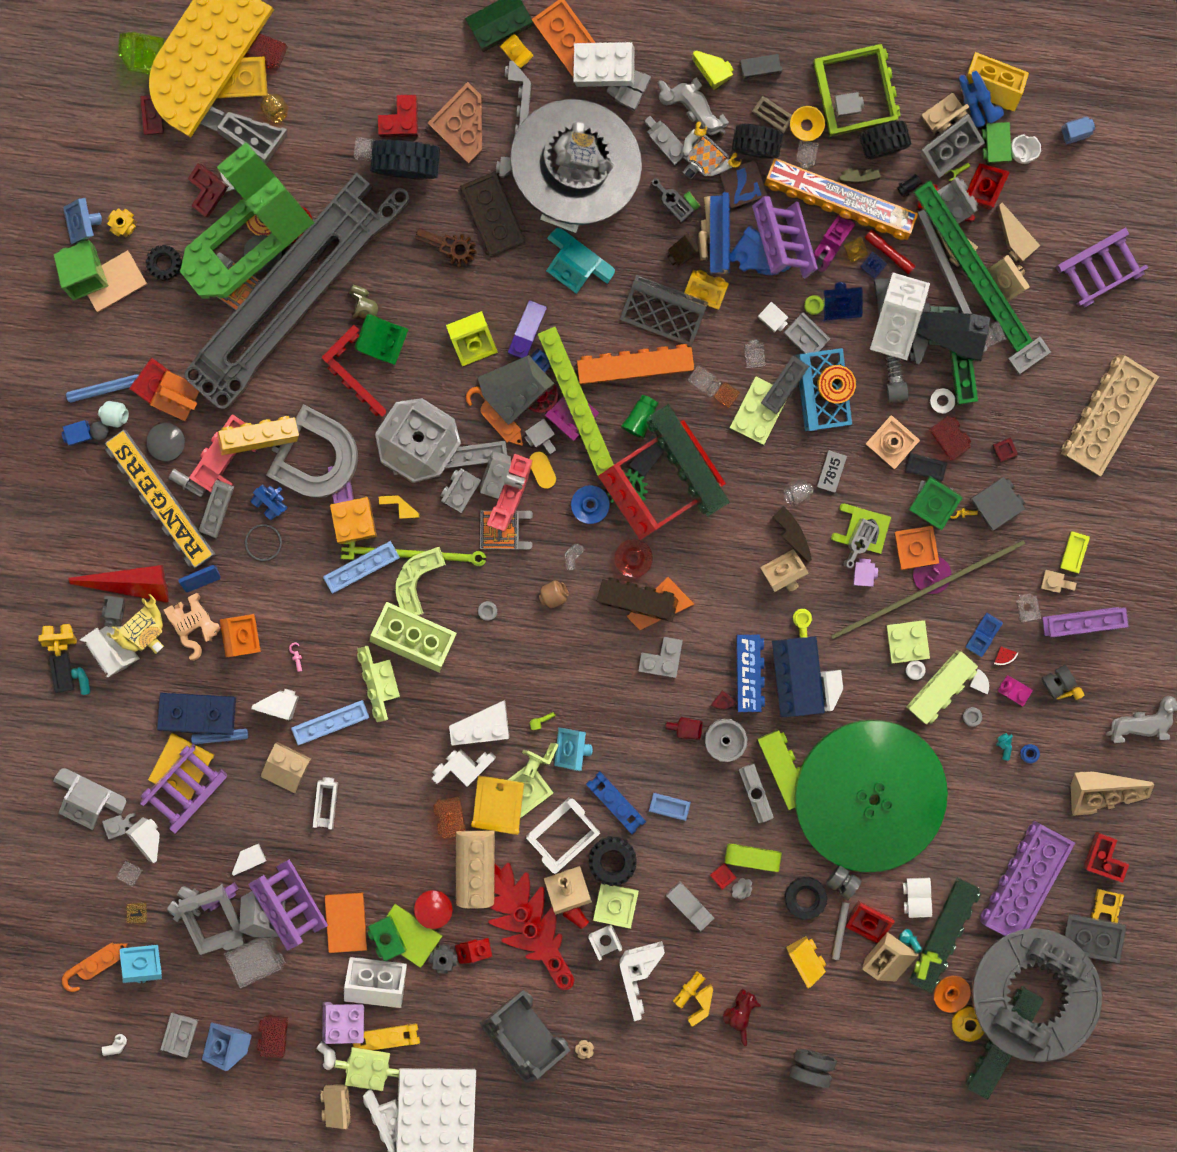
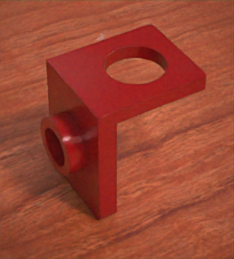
[455,938,492,964]

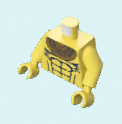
[107,594,164,654]

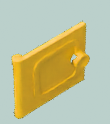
[148,733,214,800]
[471,775,524,835]

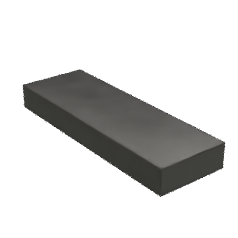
[761,355,810,414]

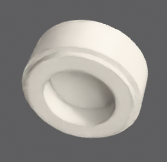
[906,660,925,680]

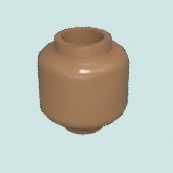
[539,580,569,609]

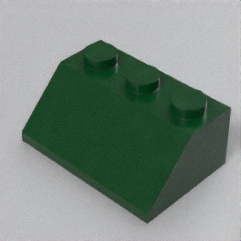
[465,0,534,52]

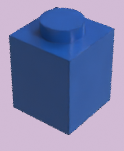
[62,420,93,446]

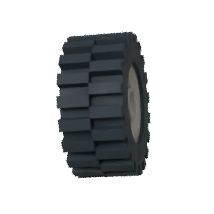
[370,140,440,179]

